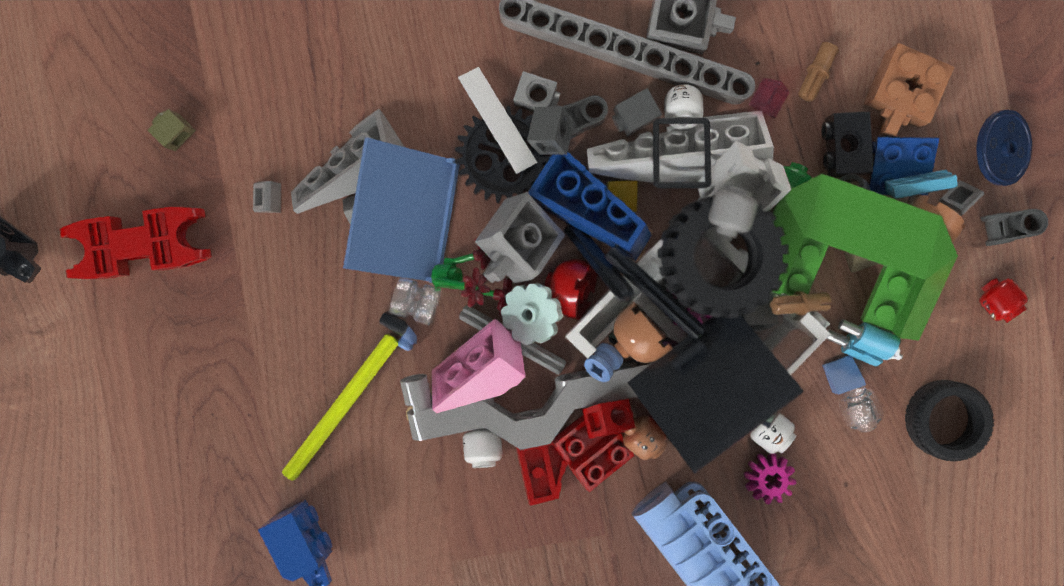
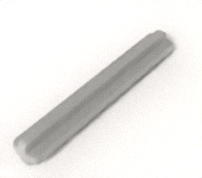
[459,305,566,374]

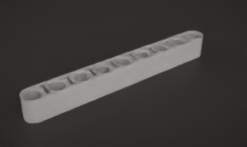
[499,0,756,105]

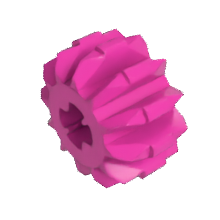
[744,453,797,505]

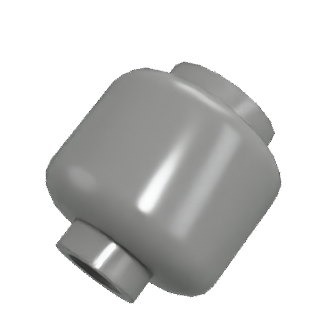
[708,186,758,238]

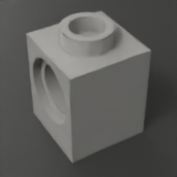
[513,71,561,112]

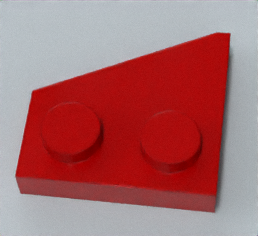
[516,443,567,506]

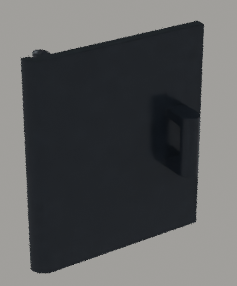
[627,315,804,473]

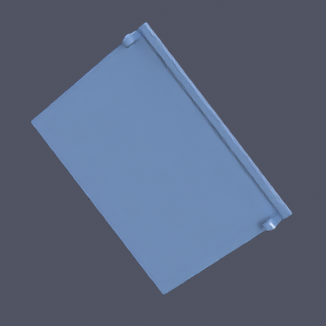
[343,138,460,283]

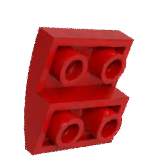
[551,415,635,493]

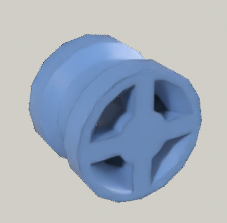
[584,343,623,382]

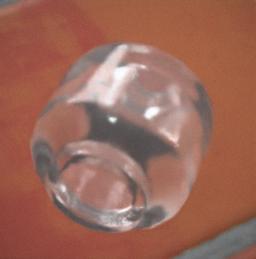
[839,386,884,432]

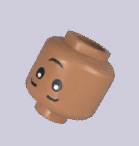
[623,415,667,460]

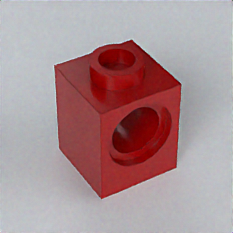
[582,399,636,439]

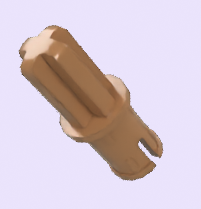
[798,42,839,102]
[770,291,831,316]

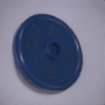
[976,110,1032,186]

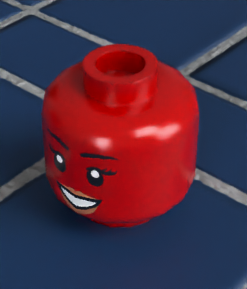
[979,277,1028,323]

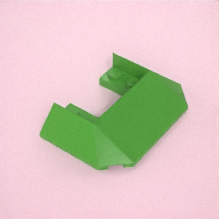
[772,174,958,341]

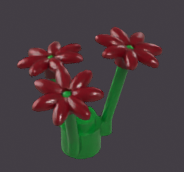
[431,238,513,316]

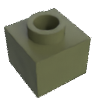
[147,109,196,151]

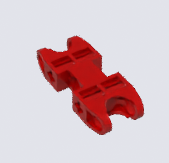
[59,207,212,280]

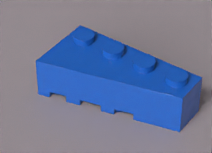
[528,152,652,261]

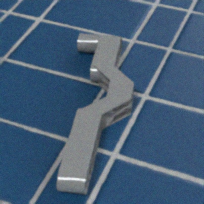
[400,360,651,450]

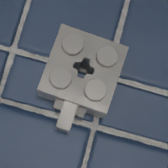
[646,0,736,54]
[475,192,565,283]

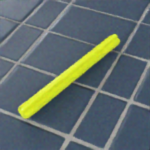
[282,334,398,481]

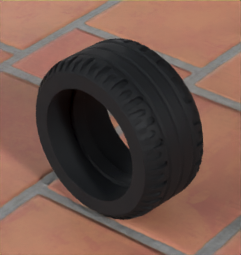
[905,380,994,462]

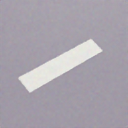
[458,67,537,174]

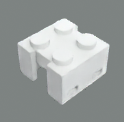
[698,141,791,212]

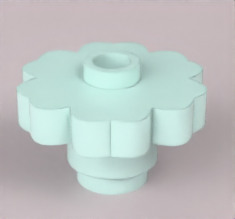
[501,283,563,345]

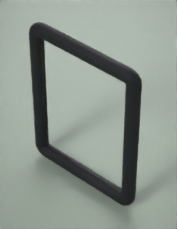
[653,118,711,188]

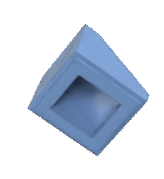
[822,355,866,394]

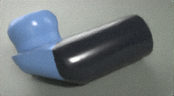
[380,311,417,351]

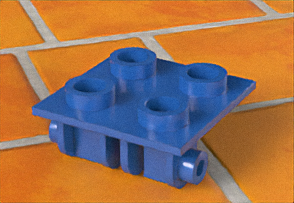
[869,137,939,195]

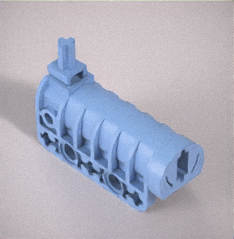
[632,481,780,586]

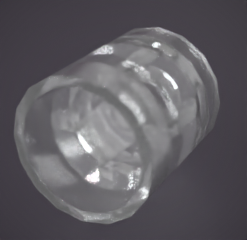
[389,277,442,326]

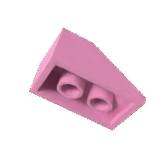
[432,319,525,413]

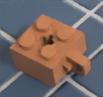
[865,43,955,137]

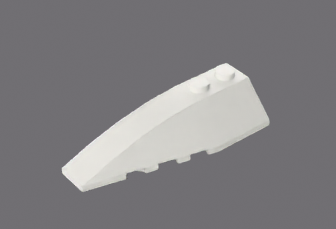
[587,110,774,182]

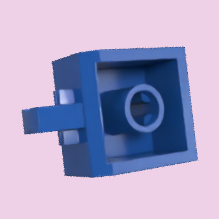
[258,499,332,586]

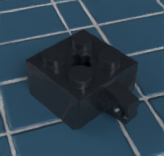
[0,216,41,283]

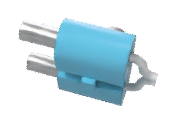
[827,319,903,367]

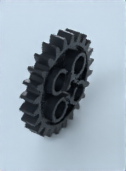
[455,106,550,204]

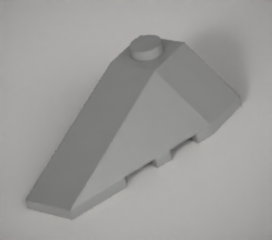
[291,109,404,214]

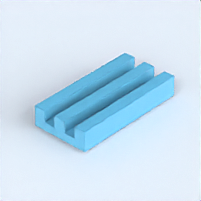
[885,170,958,199]

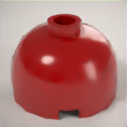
[545,259,598,320]

